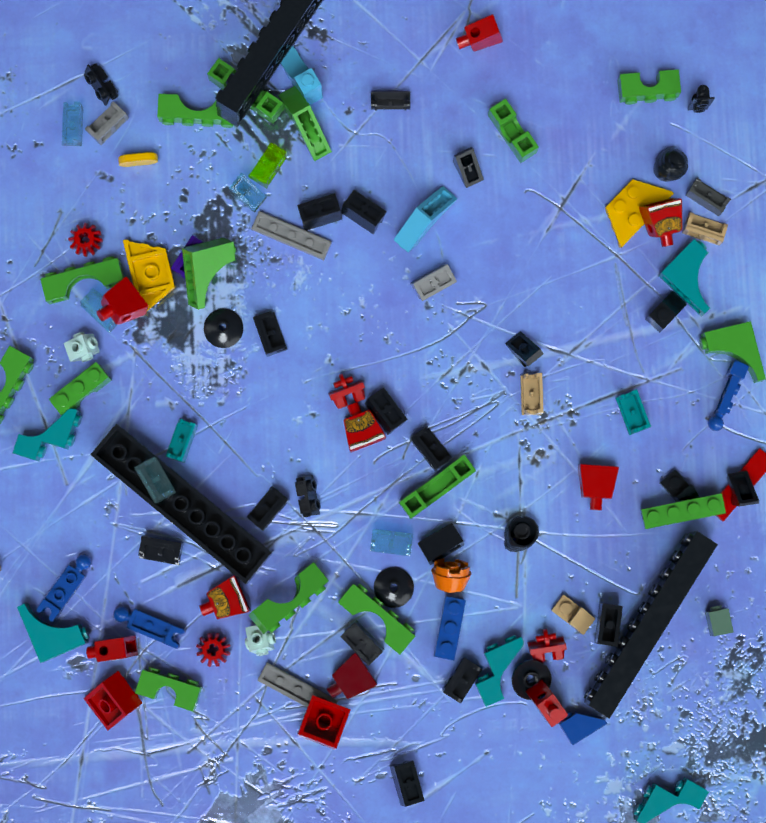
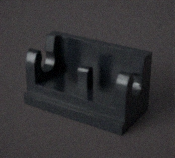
[341,190,387,234]
[297,193,342,231]
[253,311,287,357]
[364,387,408,435]
[410,426,452,471]
[247,486,289,531]
[418,523,464,565]
[138,536,183,565]
[340,620,385,666]
[442,657,483,703]
[390,761,425,807]

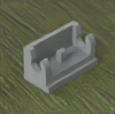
[85,101,129,145]
[410,264,457,301]

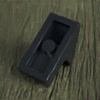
[505,331,543,367]
[659,470,700,502]
[727,471,759,507]

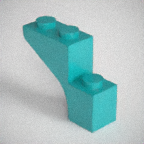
[13,409,82,462]
[475,635,524,707]
[633,777,709,823]

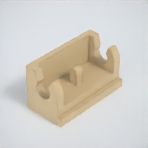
[682,212,728,246]
[520,373,544,415]

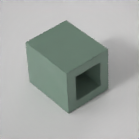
[705,605,734,636]

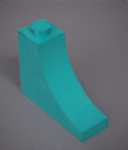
[659,239,710,317]
[17,603,90,663]

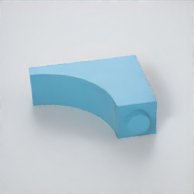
[281,46,323,105]
[394,186,458,253]

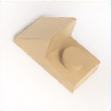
[551,594,595,635]

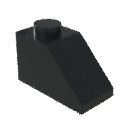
[645,291,687,333]

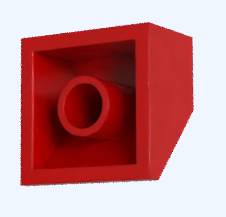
[83,671,142,731]
[297,695,351,750]

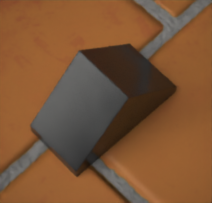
[453,147,484,188]

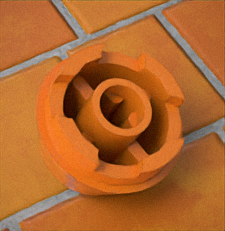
[431,558,472,593]

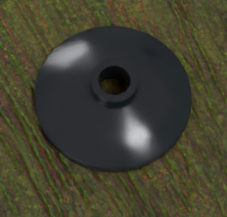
[204,309,243,348]
[374,567,414,608]
[512,660,552,700]

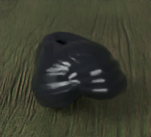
[654,148,688,182]
[504,516,539,552]

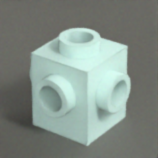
[63,332,100,362]
[245,625,276,656]

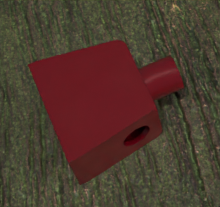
[326,652,377,699]

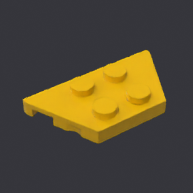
[605,179,674,248]
[123,240,175,311]

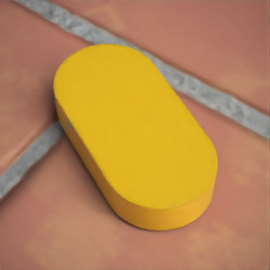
[118,152,158,167]

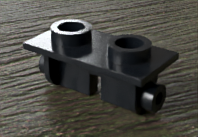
[84,63,118,106]
[688,85,715,113]
[371,91,410,111]
[295,475,321,518]

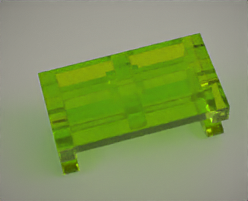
[248,142,288,189]

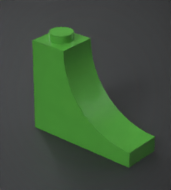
[278,86,332,161]
[182,237,236,310]
[699,321,766,383]

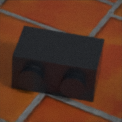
[594,603,623,647]

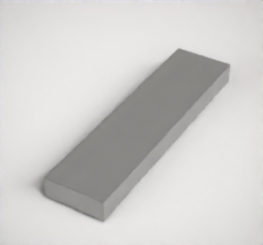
[251,211,332,261]
[257,662,338,707]

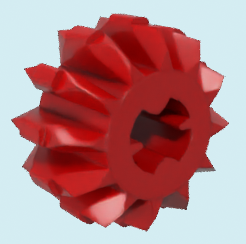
[68,223,103,257]
[196,633,231,667]

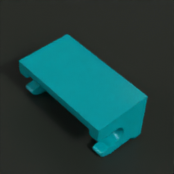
[615,389,651,435]
[165,419,198,463]

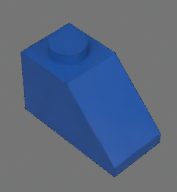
[558,711,607,745]

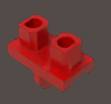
[328,374,365,409]
[527,629,567,663]

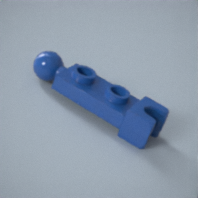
[708,360,749,431]
[36,554,91,622]
[113,606,186,649]

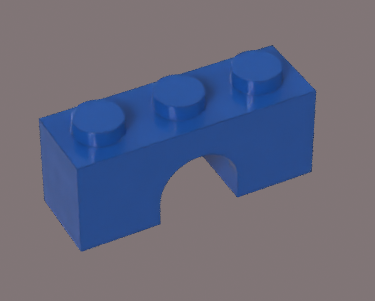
[434,596,466,661]

